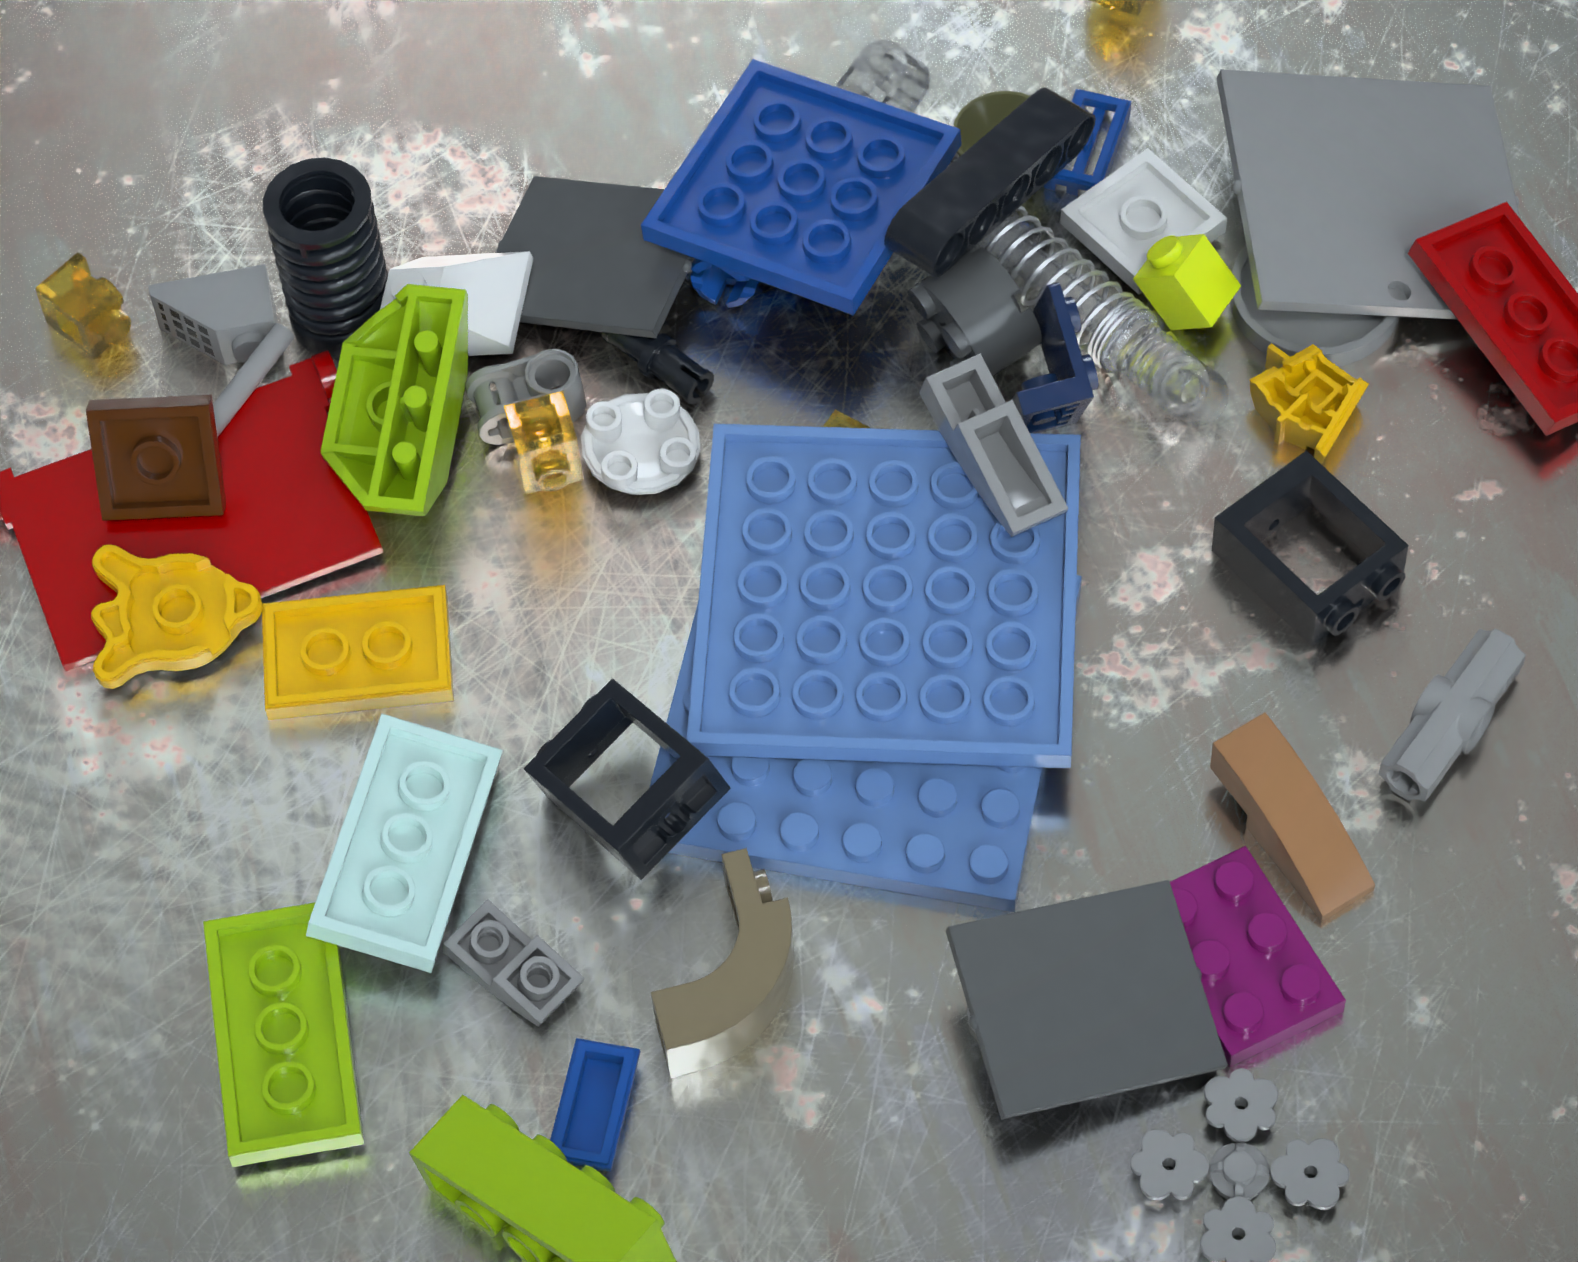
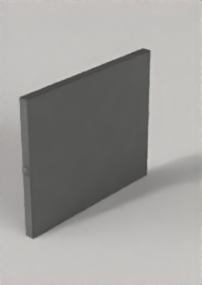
[495,176,694,338]
[945,880,1228,1120]

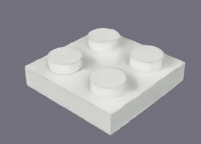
[1060,148,1227,294]

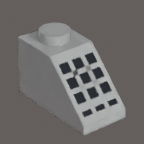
[148,264,283,365]

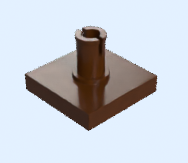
[86,394,226,521]

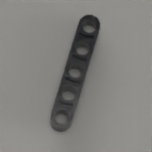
[884,87,1096,277]

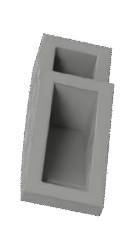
[919,353,1069,537]

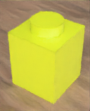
[1133,234,1241,330]

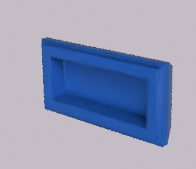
[550,1038,641,1172]

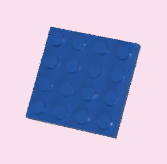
[641,59,962,315]

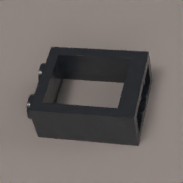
[1211,450,1409,646]
[523,678,731,880]

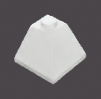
[380,251,533,356]

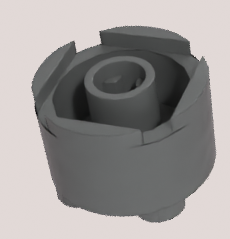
[907,246,1042,376]

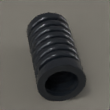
[263,157,388,360]

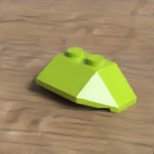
[320,284,468,517]

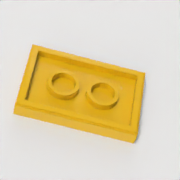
[262,585,454,720]

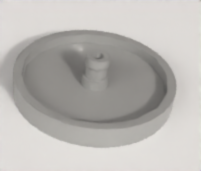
[1230,244,1399,367]

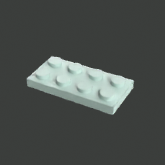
[306,713,503,973]

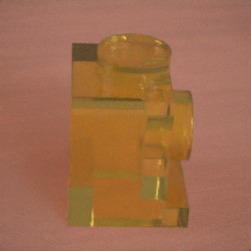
[35,252,131,359]

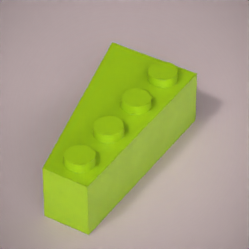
[409,1094,677,1262]

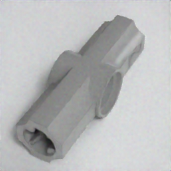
[1379,628,1526,801]

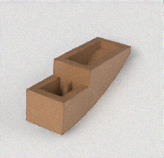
[1210,712,1375,922]

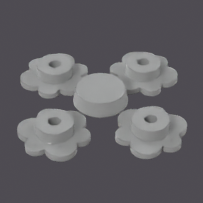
[1130,1068,1350,1262]

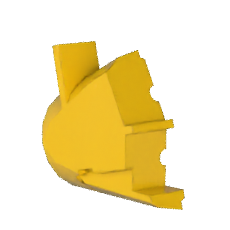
[1250,343,1369,464]

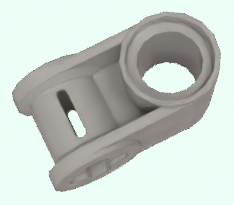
[465,349,586,445]

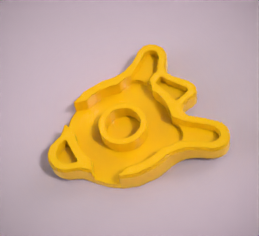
[91,545,263,689]

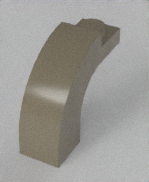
[651,848,794,1078]

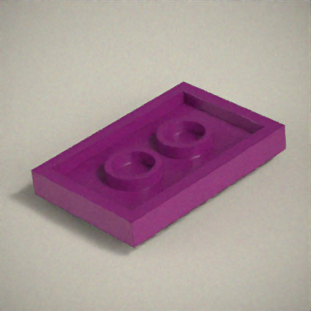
[1170,846,1346,1067]

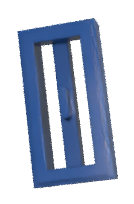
[1044,89,1131,196]

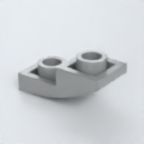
[442,899,585,1027]

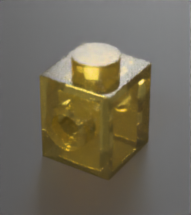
[504,391,584,495]

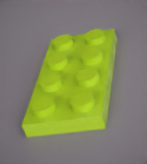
[203,902,364,1167]

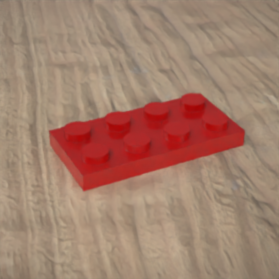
[1408,201,1578,436]

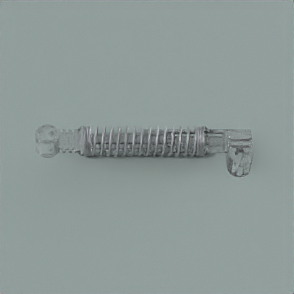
[835,40,1229,426]

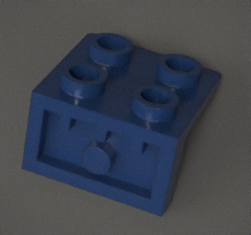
[1012,282,1099,433]

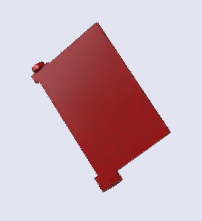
[0,350,383,672]

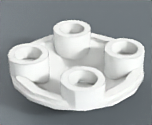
[581,389,701,495]

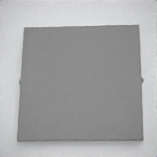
[1216,69,1520,319]

